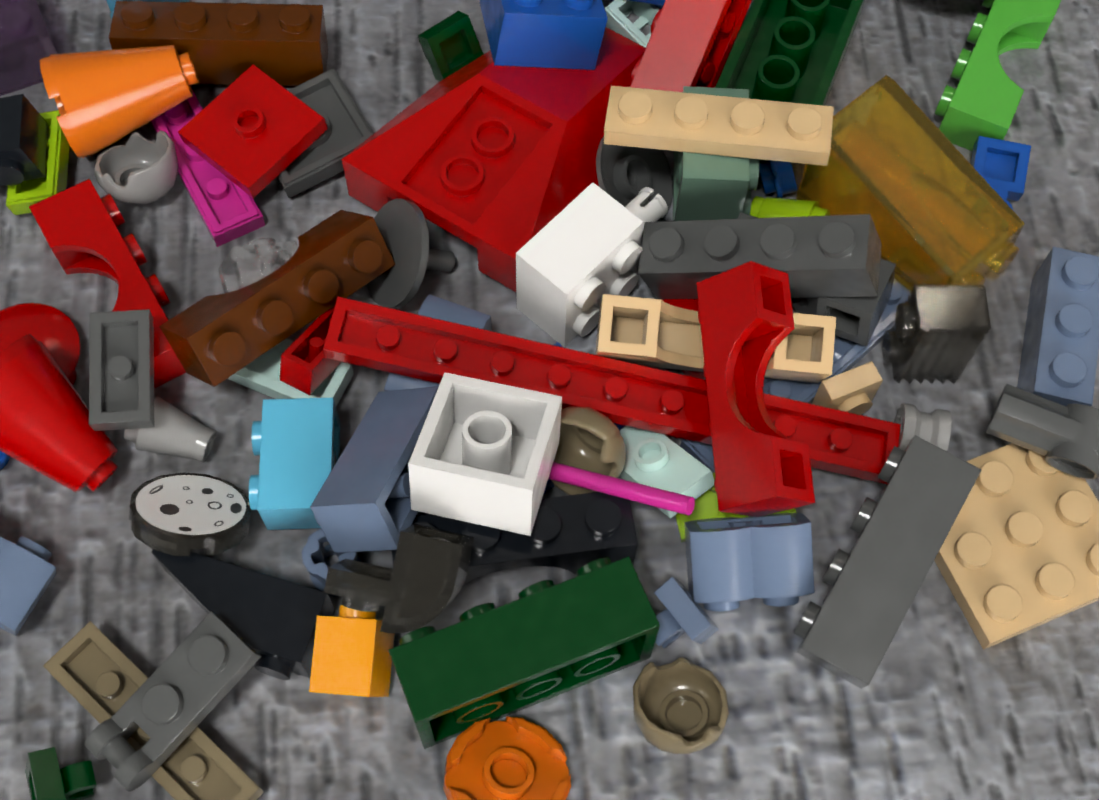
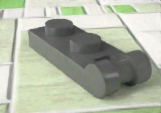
[85,611,262,792]

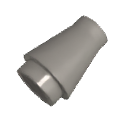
[124,396,217,462]

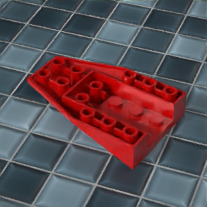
[341,27,646,292]

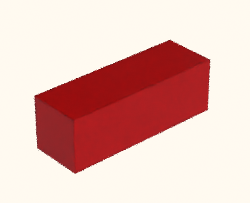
[280,306,341,395]

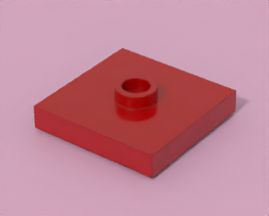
[178,64,328,199]

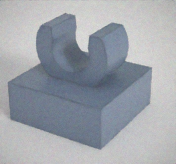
[654,577,719,648]

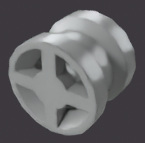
[895,403,952,451]

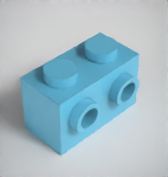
[249,397,340,530]

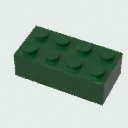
[715,0,865,165]
[389,556,660,749]

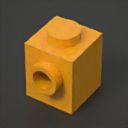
[309,605,396,697]

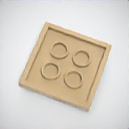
[934,443,1099,650]

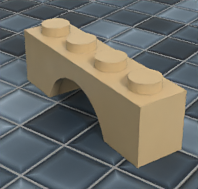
[595,294,836,383]

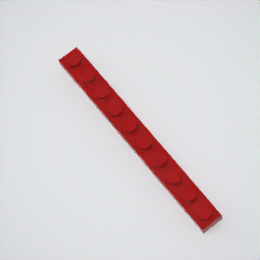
[323,297,901,484]

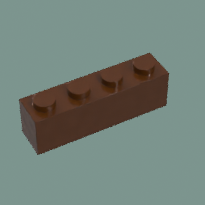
[109,1,328,86]

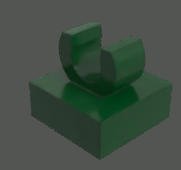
[418,11,483,81]
[25,747,96,800]

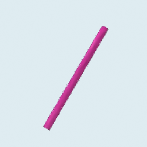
[548,462,695,516]

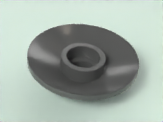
[596,136,673,222]

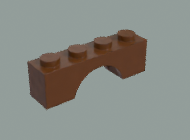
[159,210,396,387]

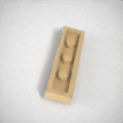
[604,86,834,166]

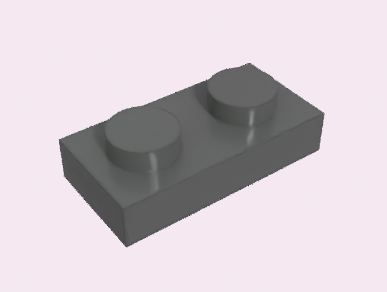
[89,309,155,431]

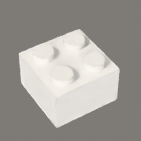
[408,372,562,536]

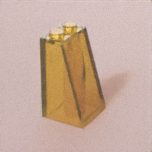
[796,75,1025,315]

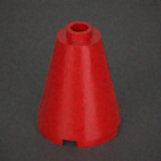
[0,334,118,493]

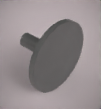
[366,199,455,309]

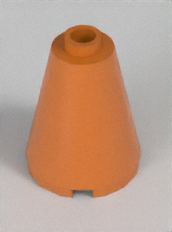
[39,45,199,158]

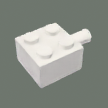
[516,182,668,347]

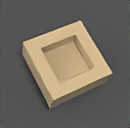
[812,361,883,415]

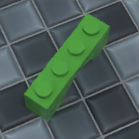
[934,0,1061,151]

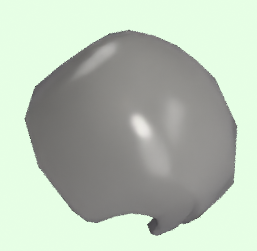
[94,130,178,204]

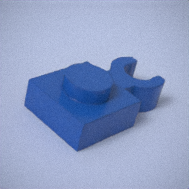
[966,136,1031,233]

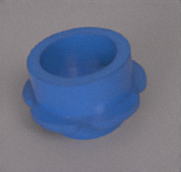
[759,160,797,198]

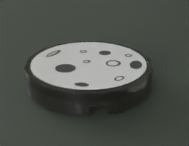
[129,473,251,557]

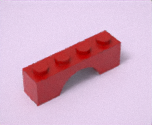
[29,179,186,389]
[696,261,815,517]

